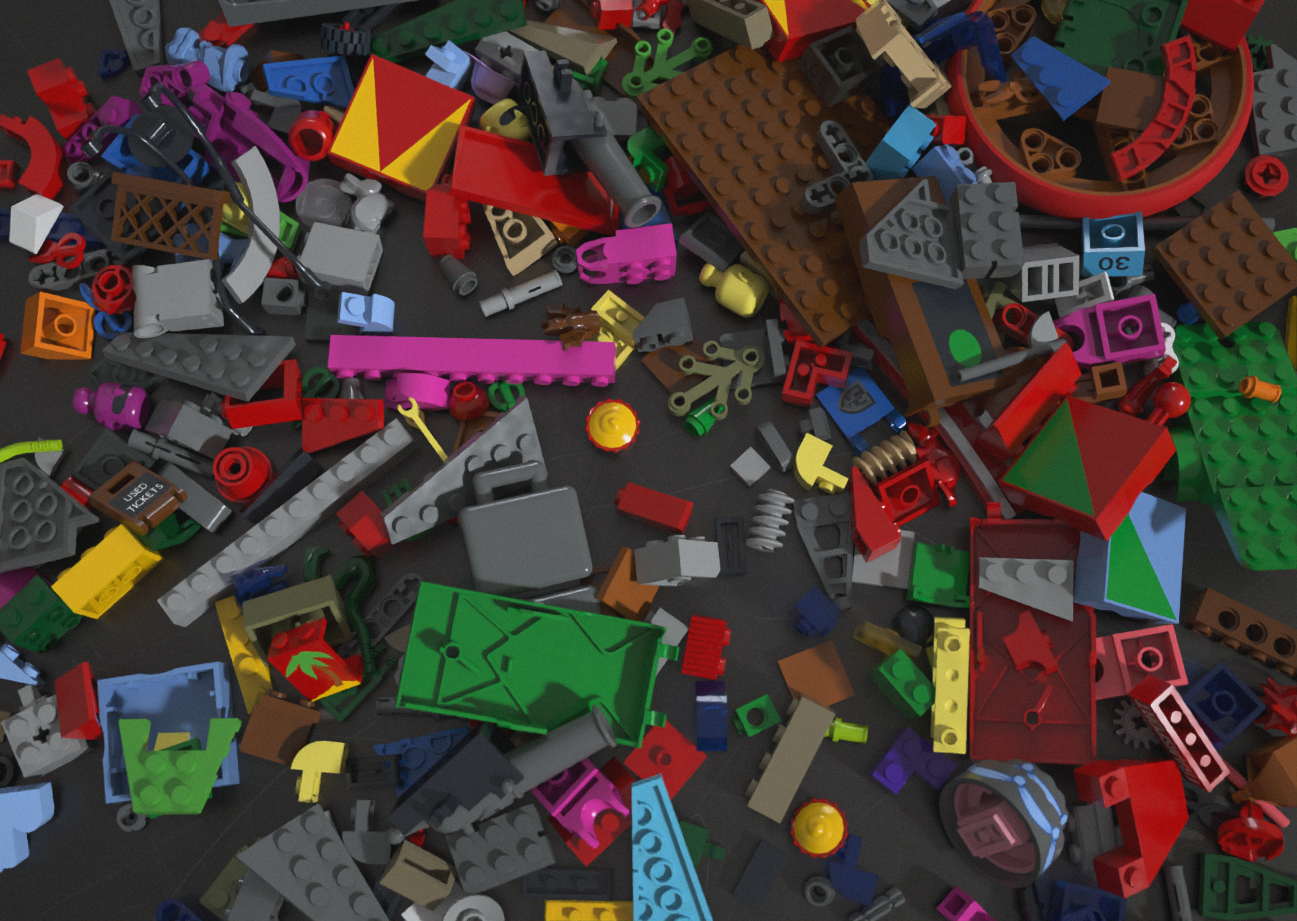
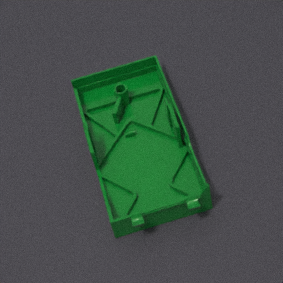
[395,580,680,748]

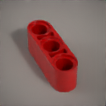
[992,303,1074,358]

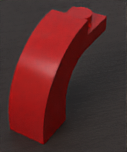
[0,114,67,201]

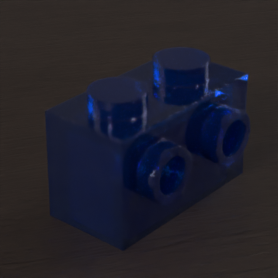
[788,585,841,638]

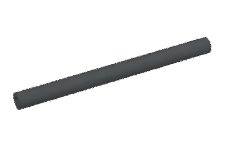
[953,338,1067,383]

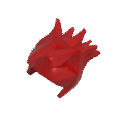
[1252,678,1297,735]

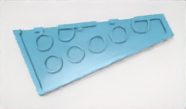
[632,773,713,921]

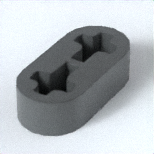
[755,420,795,473]

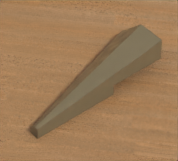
[506,20,617,76]

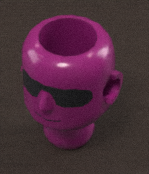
[72,382,150,432]

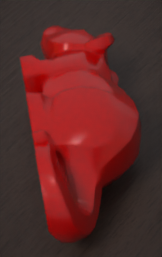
[907,422,960,507]

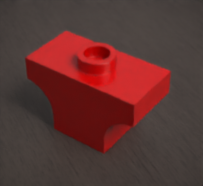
[1002,610,1058,675]

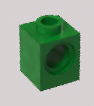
[732,694,781,738]

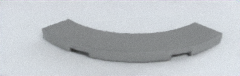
[221,146,280,304]

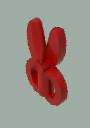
[27,233,86,269]

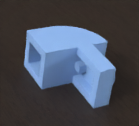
[425,40,473,91]
[337,292,395,336]

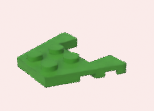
[119,718,242,814]

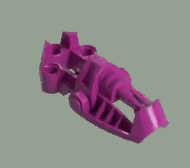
[139,60,310,202]

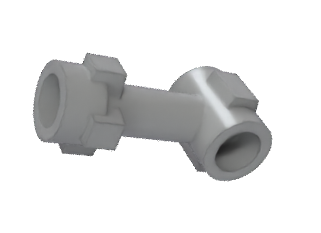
[201,391,253,437]

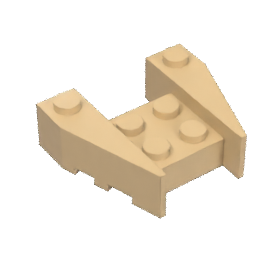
[855,0,952,108]

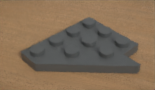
[1249,44,1297,156]
[859,179,964,289]
[0,458,99,574]

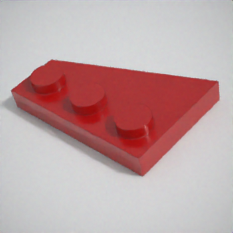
[302,398,384,455]

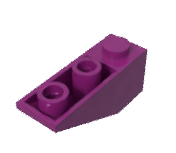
[61,96,142,165]

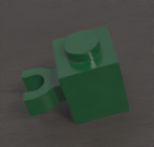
[678,819,726,866]

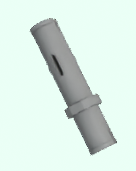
[478,270,562,317]

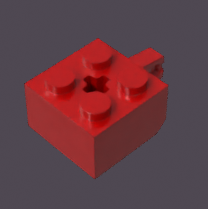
[423,174,472,259]

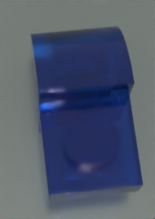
[695,681,728,751]
[826,833,878,907]

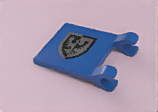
[912,11,966,45]
[815,367,906,457]

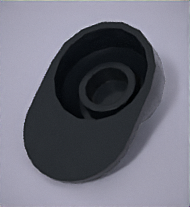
[891,601,953,649]

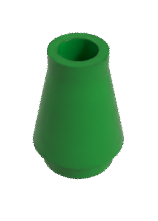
[683,397,724,438]

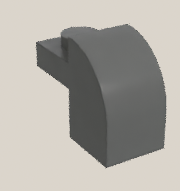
[250,89,304,143]
[342,799,396,865]

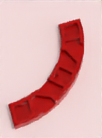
[1107,34,1197,183]

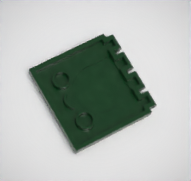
[1052,0,1188,77]

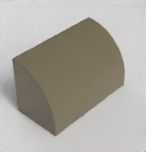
[379,840,457,911]

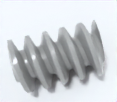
[745,488,794,553]

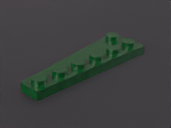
[370,0,527,63]

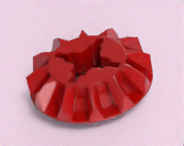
[1243,155,1289,198]

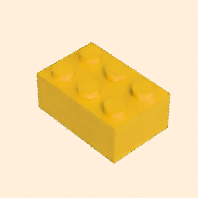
[51,524,165,619]

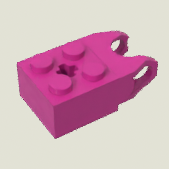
[576,223,677,284]
[1053,294,1166,370]
[530,757,630,849]

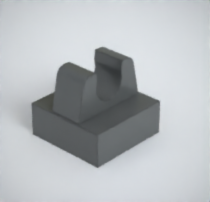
[798,407,832,441]

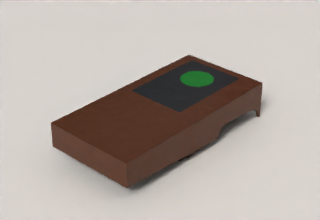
[834,176,1017,428]

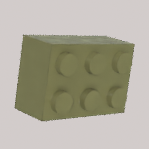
[243,575,352,667]

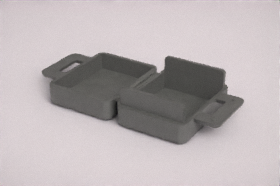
[457,460,603,614]

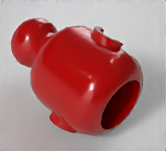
[288,110,337,161]

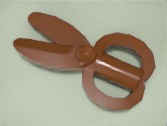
[977,70,1043,105]

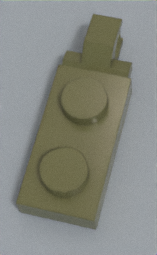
[199,836,265,921]

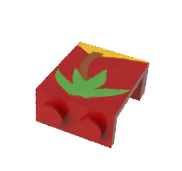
[267,617,364,702]

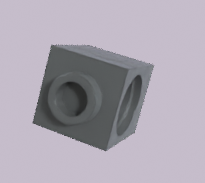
[261,278,308,316]

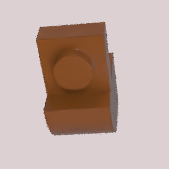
[1070,362,1127,405]

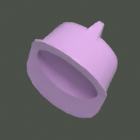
[465,51,518,105]

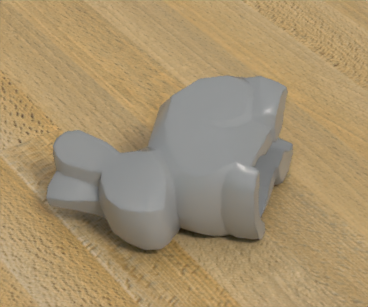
[340,173,396,234]

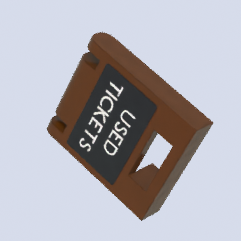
[89,461,188,536]

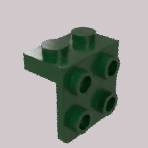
[0,575,84,654]

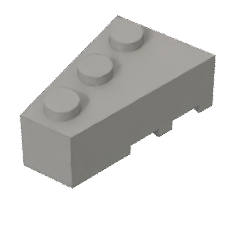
[979,558,1073,621]

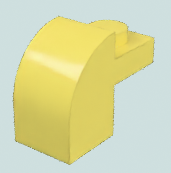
[793,433,848,494]
[291,741,350,803]

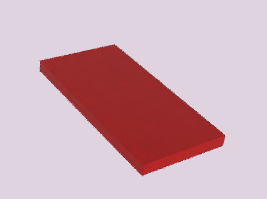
[449,125,618,236]

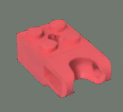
[1095,624,1188,701]

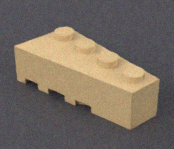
[482,204,558,277]

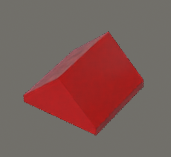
[871,458,941,526]
[54,662,104,740]

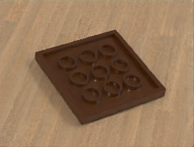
[1151,189,1297,340]

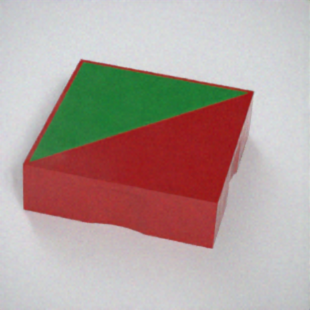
[998,395,1176,542]

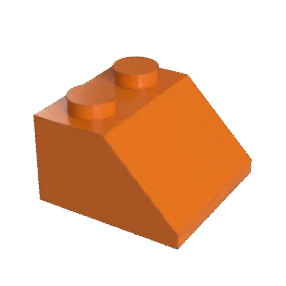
[20,292,96,360]

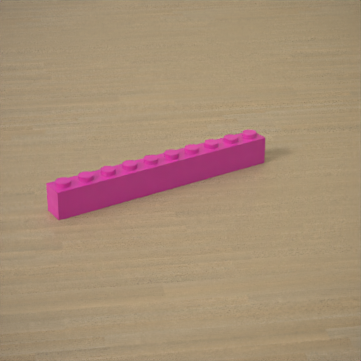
[328,335,616,387]

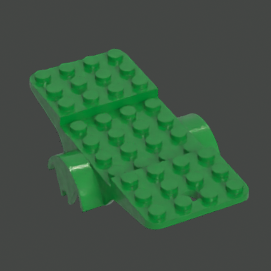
[1162,321,1297,571]

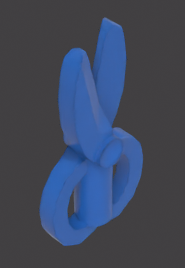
[79,283,133,340]

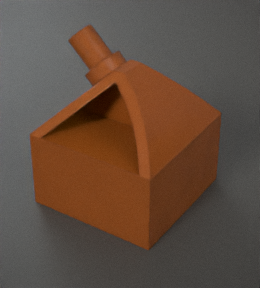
[1231,735,1297,808]

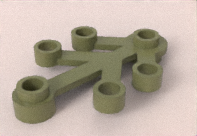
[668,341,765,420]

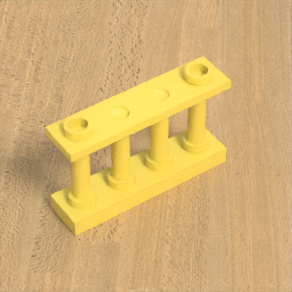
[930,617,970,754]

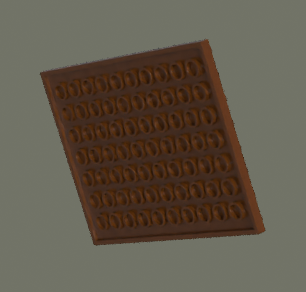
[634,44,920,349]

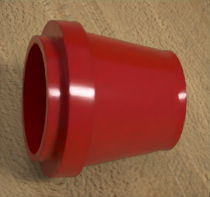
[213,447,275,505]

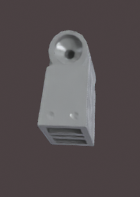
[990,243,1079,302]
[132,259,224,338]

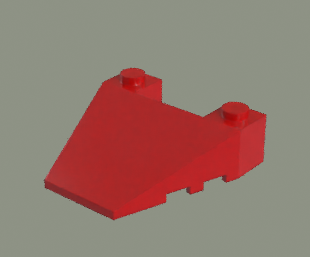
[1073,758,1189,898]

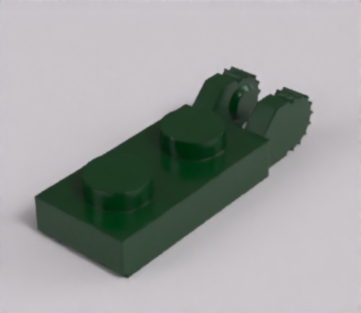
[319,643,399,723]

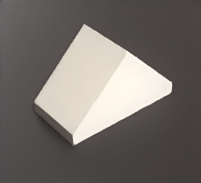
[9,194,64,254]
[1055,272,1114,318]

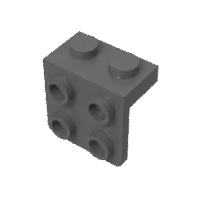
[720,319,789,389]

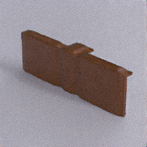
[543,0,666,113]

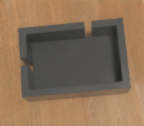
[950,182,1024,279]
[446,803,557,896]

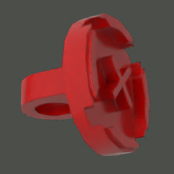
[1217,800,1284,862]

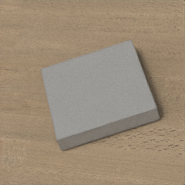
[852,530,915,590]

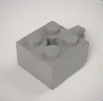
[634,535,720,587]
[1,685,95,777]

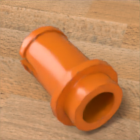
[1239,375,1282,403]

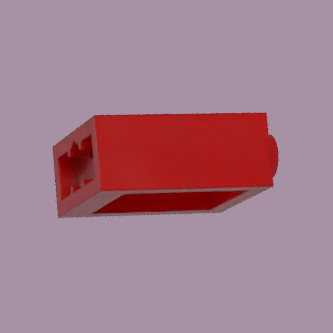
[221,359,303,429]

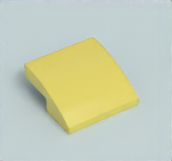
[583,290,645,370]

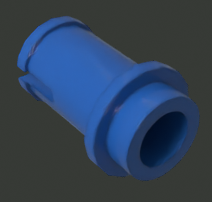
[1176,301,1200,324]

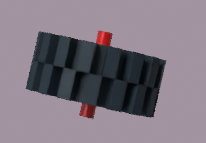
[320,22,371,56]

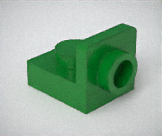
[572,59,609,94]

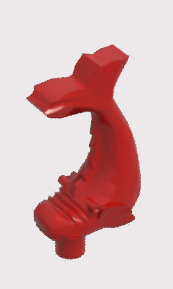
[1117,354,1177,417]

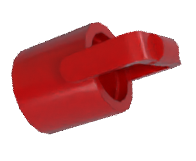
[663,156,712,216]

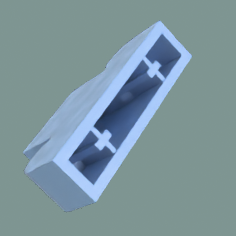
[0,782,54,872]

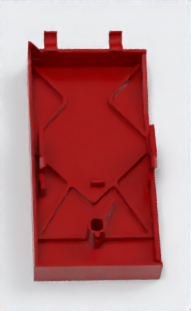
[970,502,1097,766]

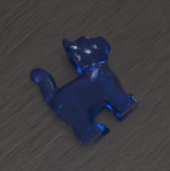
[231,564,288,616]

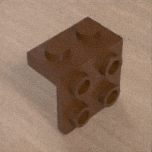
[239,689,321,766]

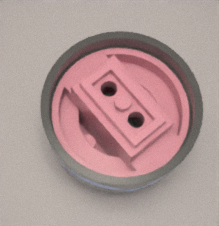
[939,758,1068,888]

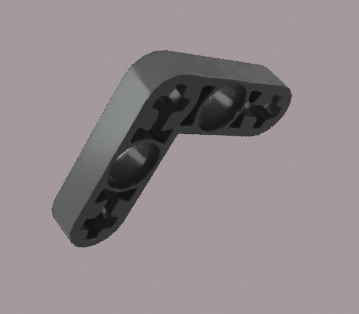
[800,120,873,214]

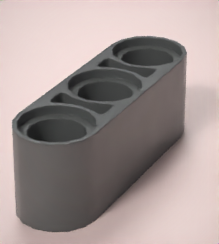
[157,461,233,534]

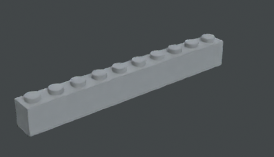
[157,418,419,627]

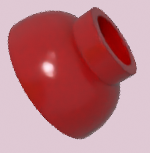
[449,381,490,420]

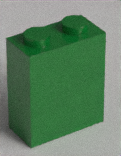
[867,649,935,719]

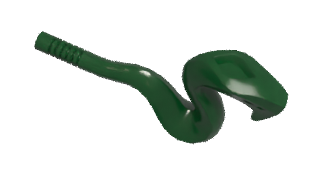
[303,545,377,675]

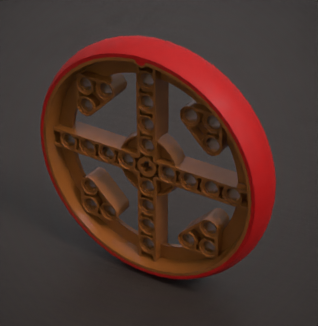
[945,0,1254,222]

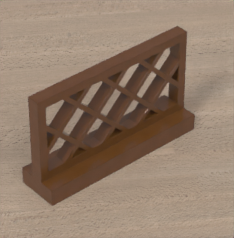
[111,172,230,260]

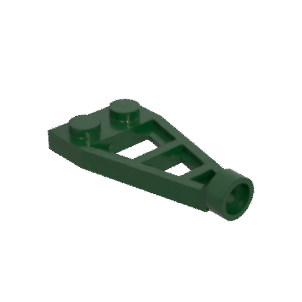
[1198,853,1297,921]

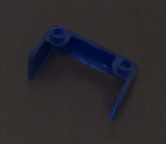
[879,11,1007,121]

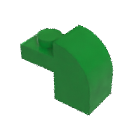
[625,127,669,192]

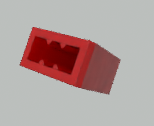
[614,482,694,536]

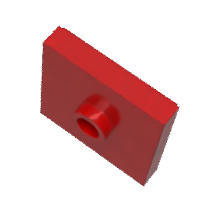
[623,720,707,800]

